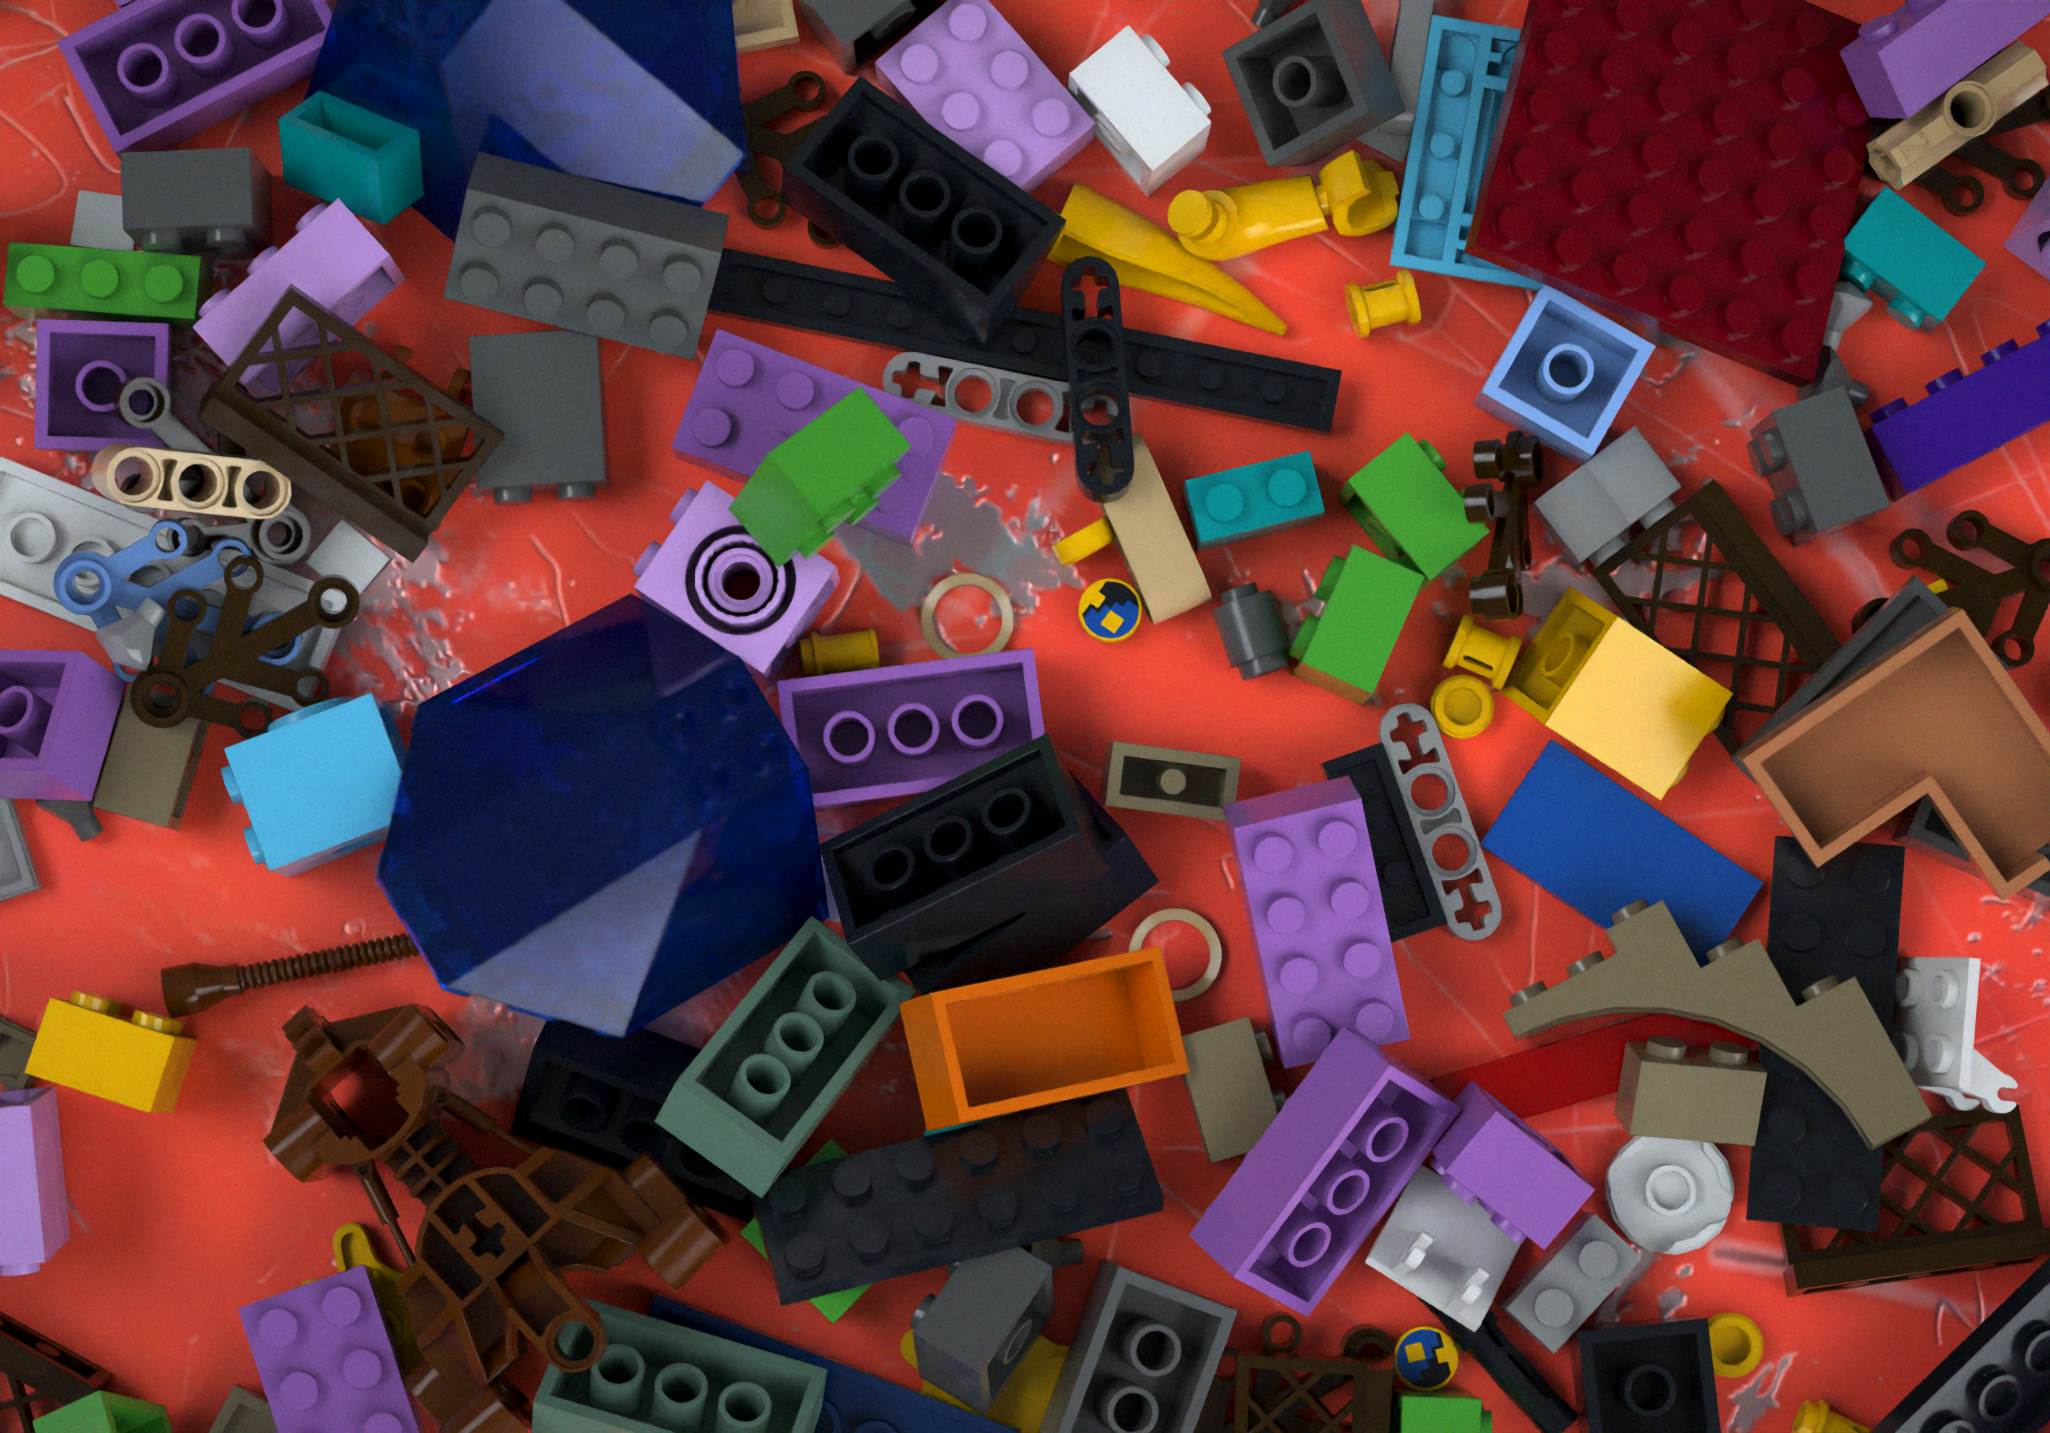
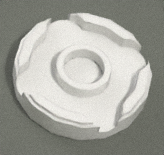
[1604,1136,1734,1255]

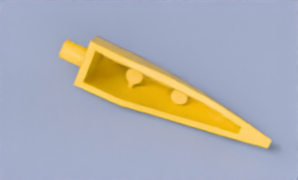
[1046,182,1287,336]

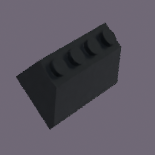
[780,76,1067,344]
[819,733,1111,982]
[903,770,1159,996]
[510,996,754,1223]

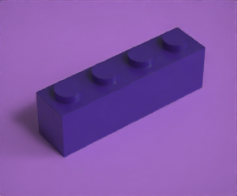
[1863,319,2050,503]

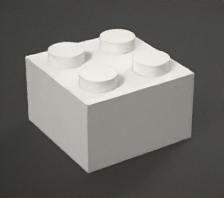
[1068,25,1211,197]

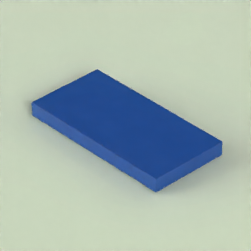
[1479,739,1763,968]

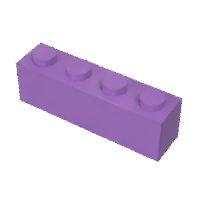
[1839,0,2050,119]

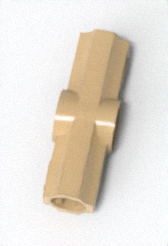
[1866,40,2049,190]

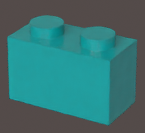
[278,90,424,225]
[1839,186,1987,334]
[1182,450,1325,552]

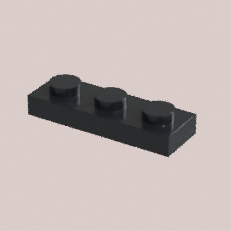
[1321,742,1447,943]

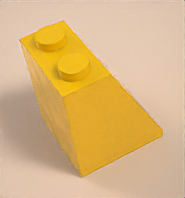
[1499,586,1734,800]

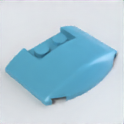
[1389,15,1543,291]

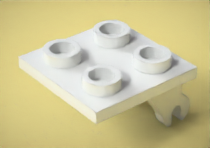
[1891,957,2018,1113]
[1364,1164,1521,1332]

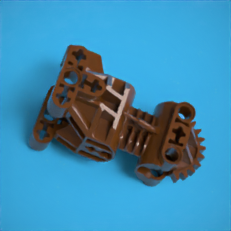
[263,1002,732,1433]

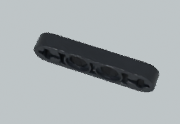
[1060,256,1134,504]

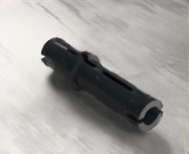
[1417,1296,1579,1433]

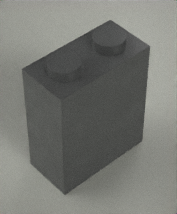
[469,330,611,506]

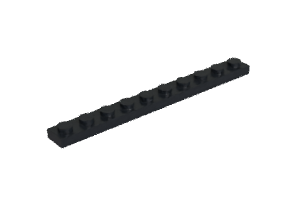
[707,248,1342,436]

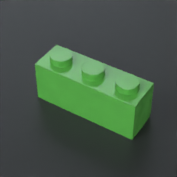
[3,242,214,332]

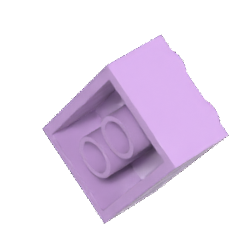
[875,0,1096,194]
[192,198,406,398]

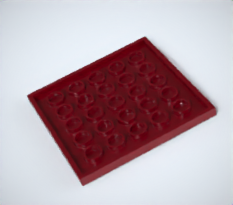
[1464,0,1875,388]

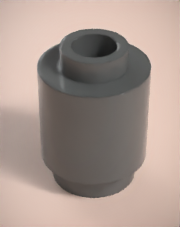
[1212,582,1291,681]

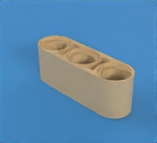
[1087,432,1212,625]
[91,443,292,519]

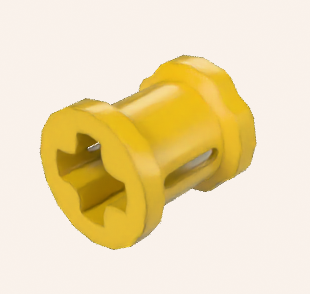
[1344,269,1421,339]
[1442,614,1523,690]

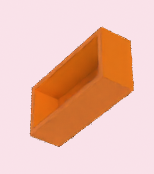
[899,946,1190,1132]

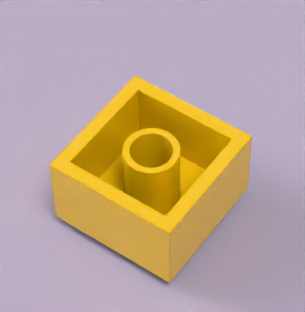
[24,990,198,1113]

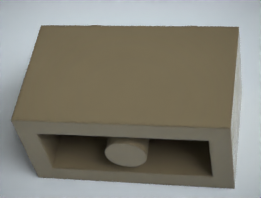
[92,683,211,831]
[1099,741,1241,822]
[1182,1016,1286,1163]
[1614,1035,1767,1146]

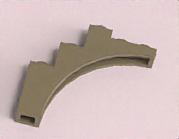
[1502,898,1932,1151]

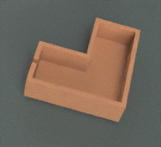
[1736,606,2050,901]

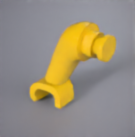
[1167,150,1400,261]

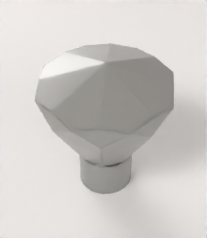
[1822,281,1873,351]
[95,598,167,672]

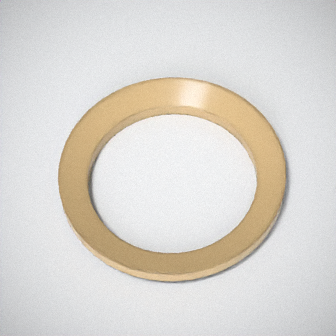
[921,573,1014,659]
[1129,908,1222,1002]

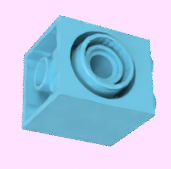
[221,693,433,878]

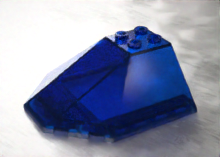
[304,0,747,243]
[375,593,830,1040]

